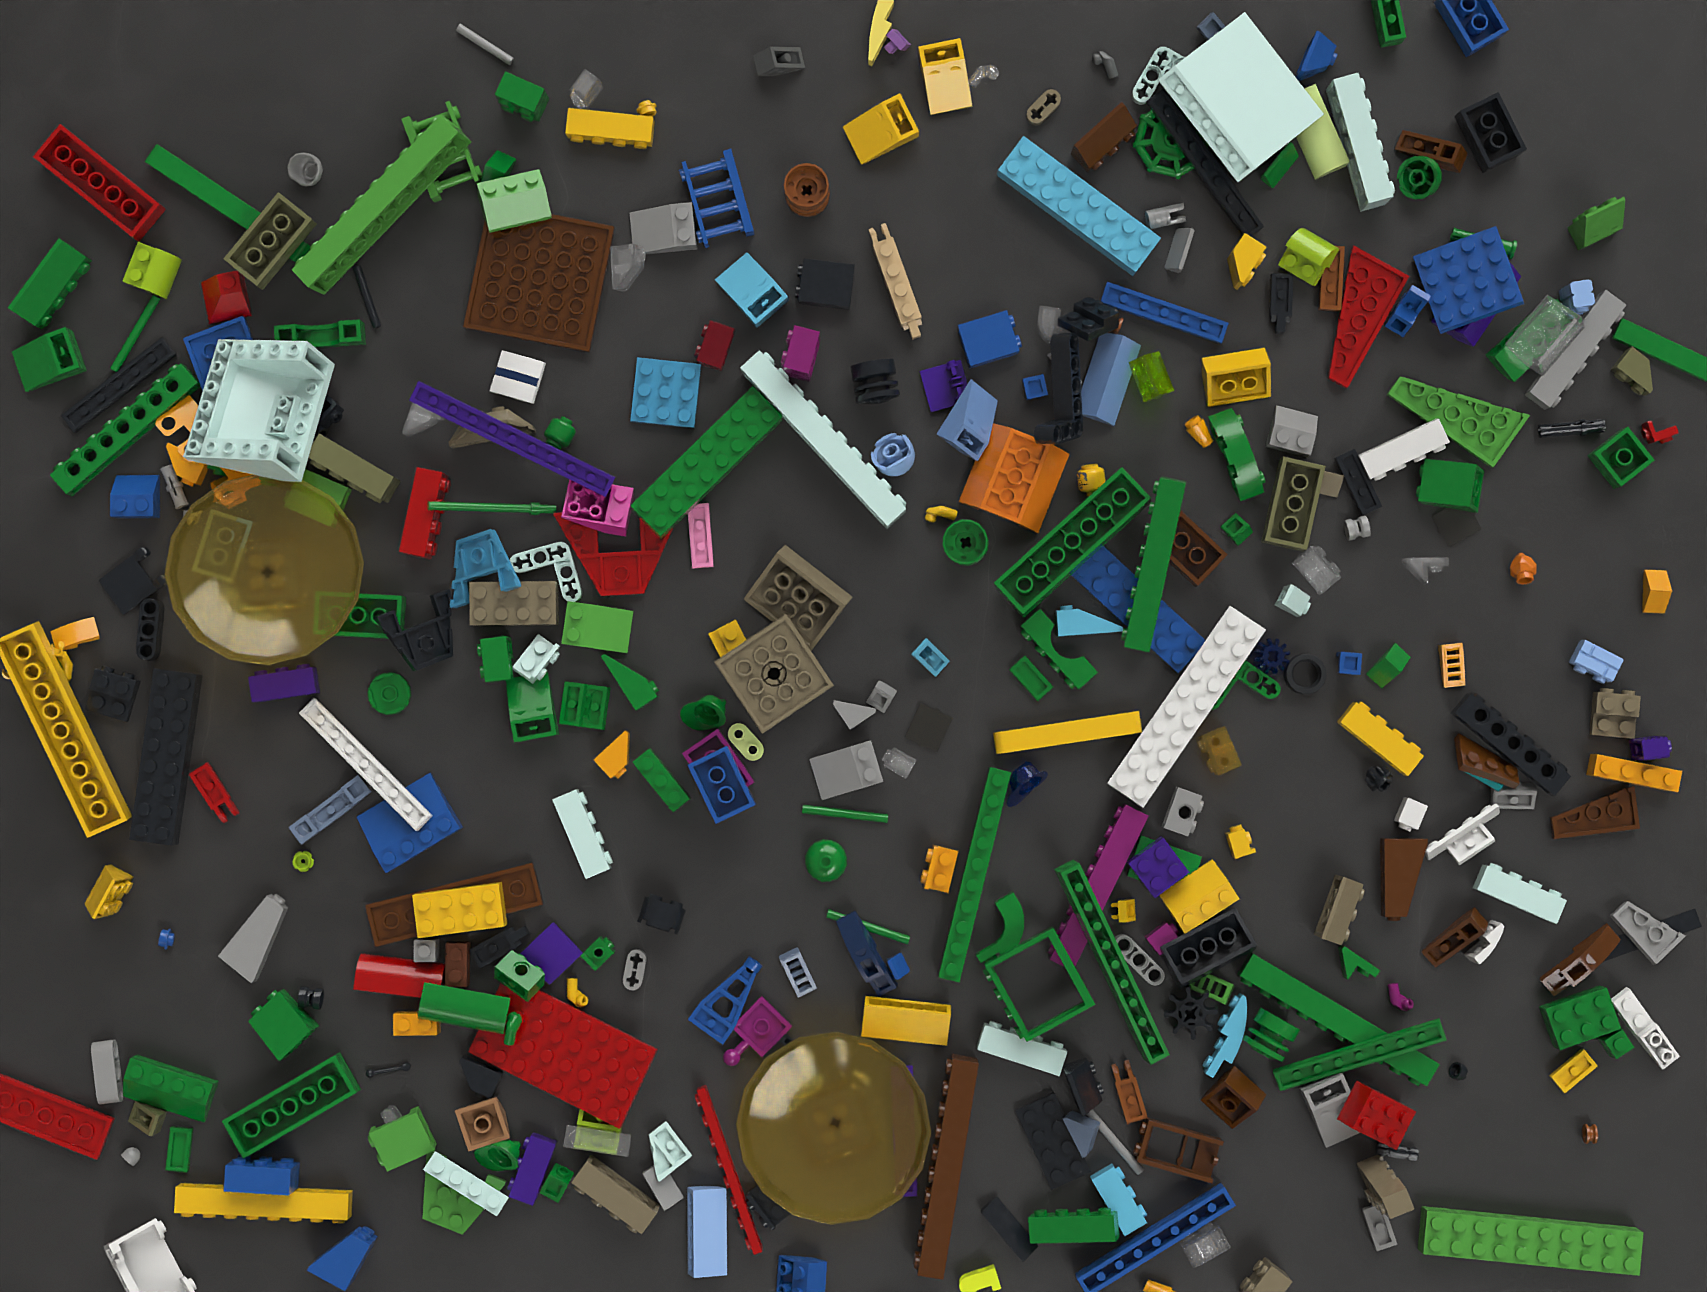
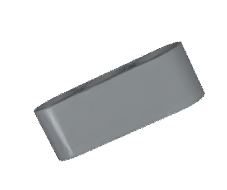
[1115,934,1165,986]
[91,1040,123,1104]

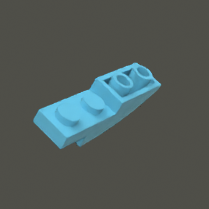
[1203,993,1247,1078]

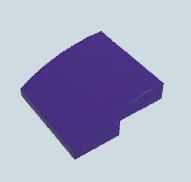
[520,922,583,985]

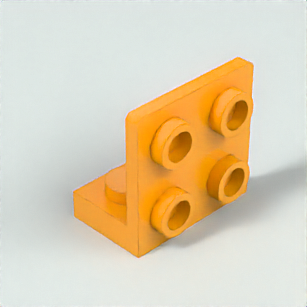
[920,845,958,893]

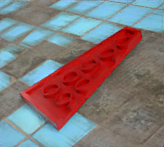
[1328,245,1409,389]

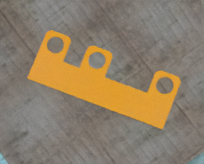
[155,395,261,505]

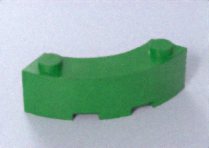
[1208,408,1265,501]

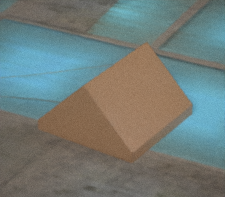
[455,1097,510,1152]

